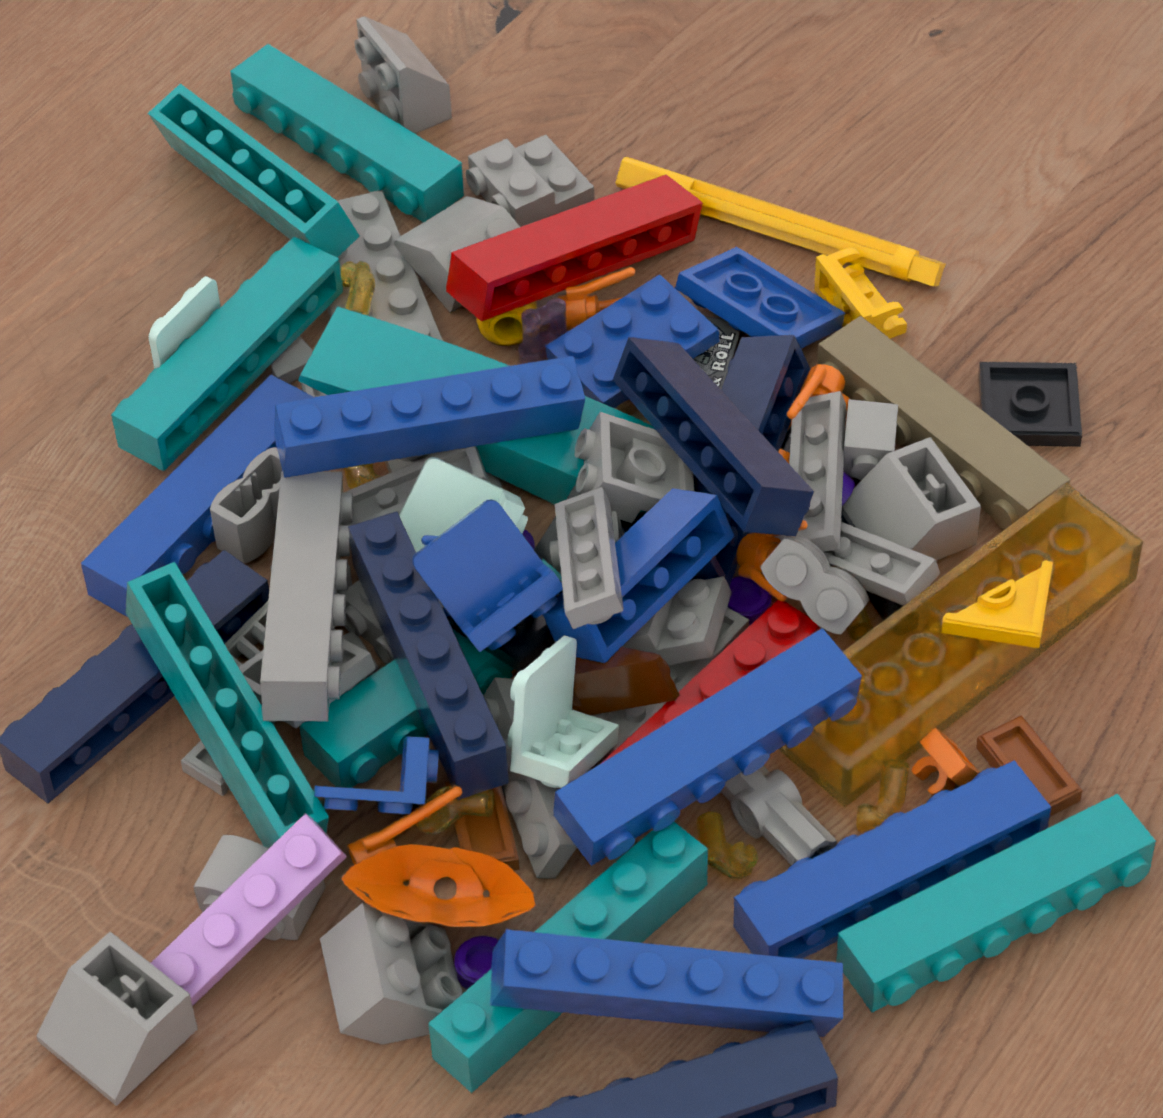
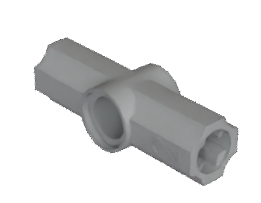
[721,765,837,865]

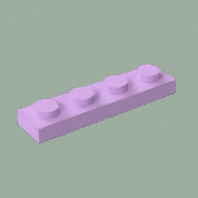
[151,814,347,1006]

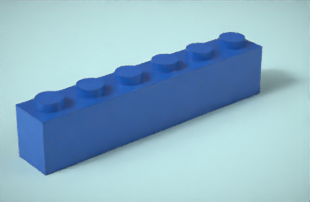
[274,356,586,478]
[81,375,314,617]
[553,628,862,866]
[733,760,1051,959]
[490,929,843,1037]

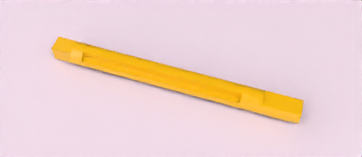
[615,157,946,286]

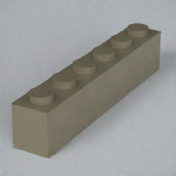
[817,316,1071,542]

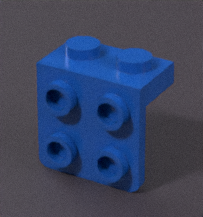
[412,499,563,652]
[314,736,439,814]

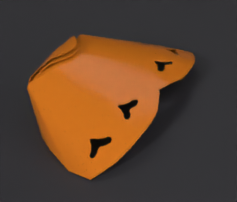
[342,844,536,927]

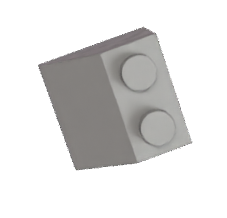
[394,196,520,313]

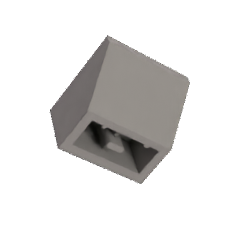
[354,16,452,134]
[841,437,981,561]
[320,903,462,1045]
[36,932,198,1106]

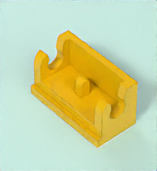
[814,248,907,339]

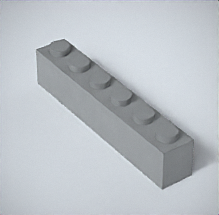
[260,471,353,721]

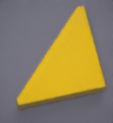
[941,560,1053,648]

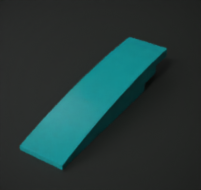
[298,306,656,517]

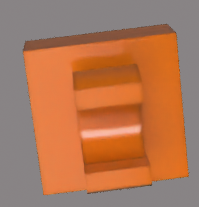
[911,728,980,796]

